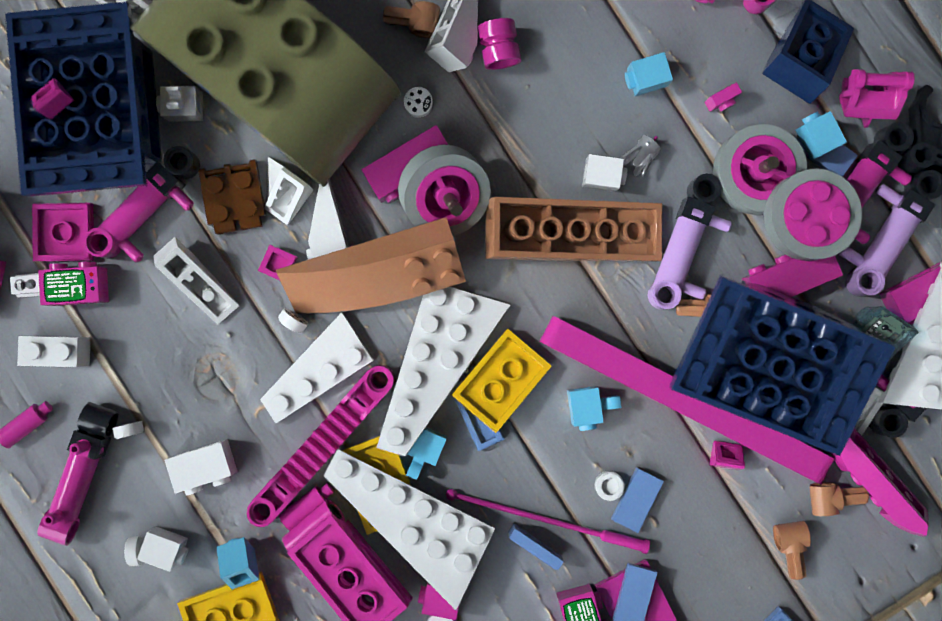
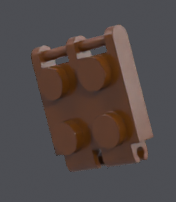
[198,159,267,235]

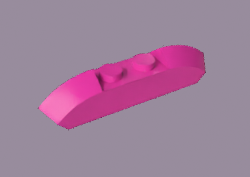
[830,428,929,537]

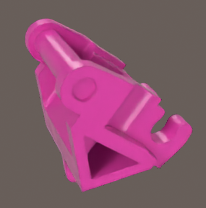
[839,69,914,128]

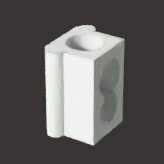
[10,273,40,298]

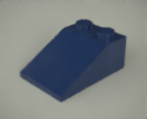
[762,0,854,104]

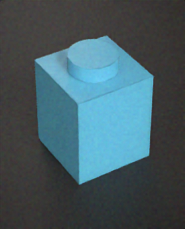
[625,52,673,96]
[795,111,847,161]
[217,537,260,590]

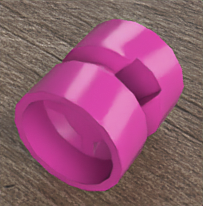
[478,18,521,70]

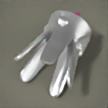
[620,135,661,177]

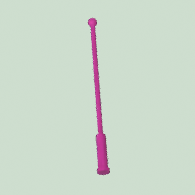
[446,489,650,554]

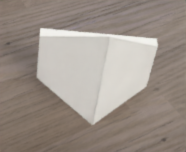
[264,157,314,225]

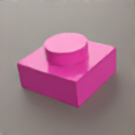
[704,82,742,112]
[258,245,298,281]

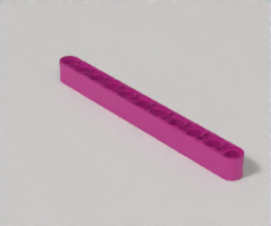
[539,316,834,485]

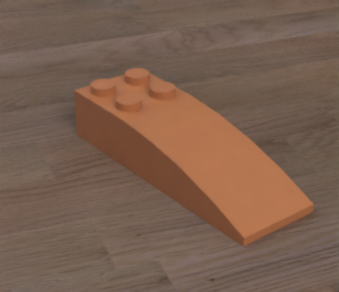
[485,197,662,261]
[276,217,466,314]

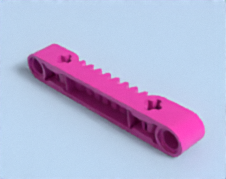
[246,365,395,527]

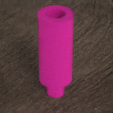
[0,401,53,449]
[279,483,334,531]

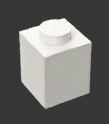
[582,154,627,192]
[137,526,189,572]

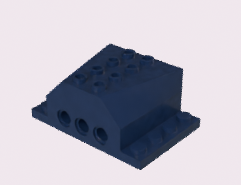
[5,2,162,197]
[669,275,896,456]

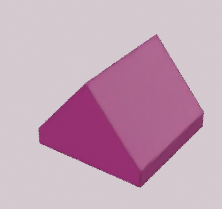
[32,79,74,120]
[709,441,745,470]

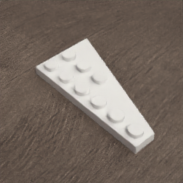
[878,261,942,409]
[377,287,510,456]
[324,449,495,610]

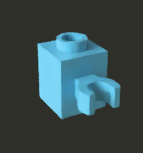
[567,386,622,431]
[406,427,447,480]

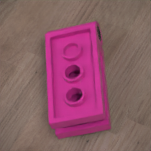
[282,499,413,621]

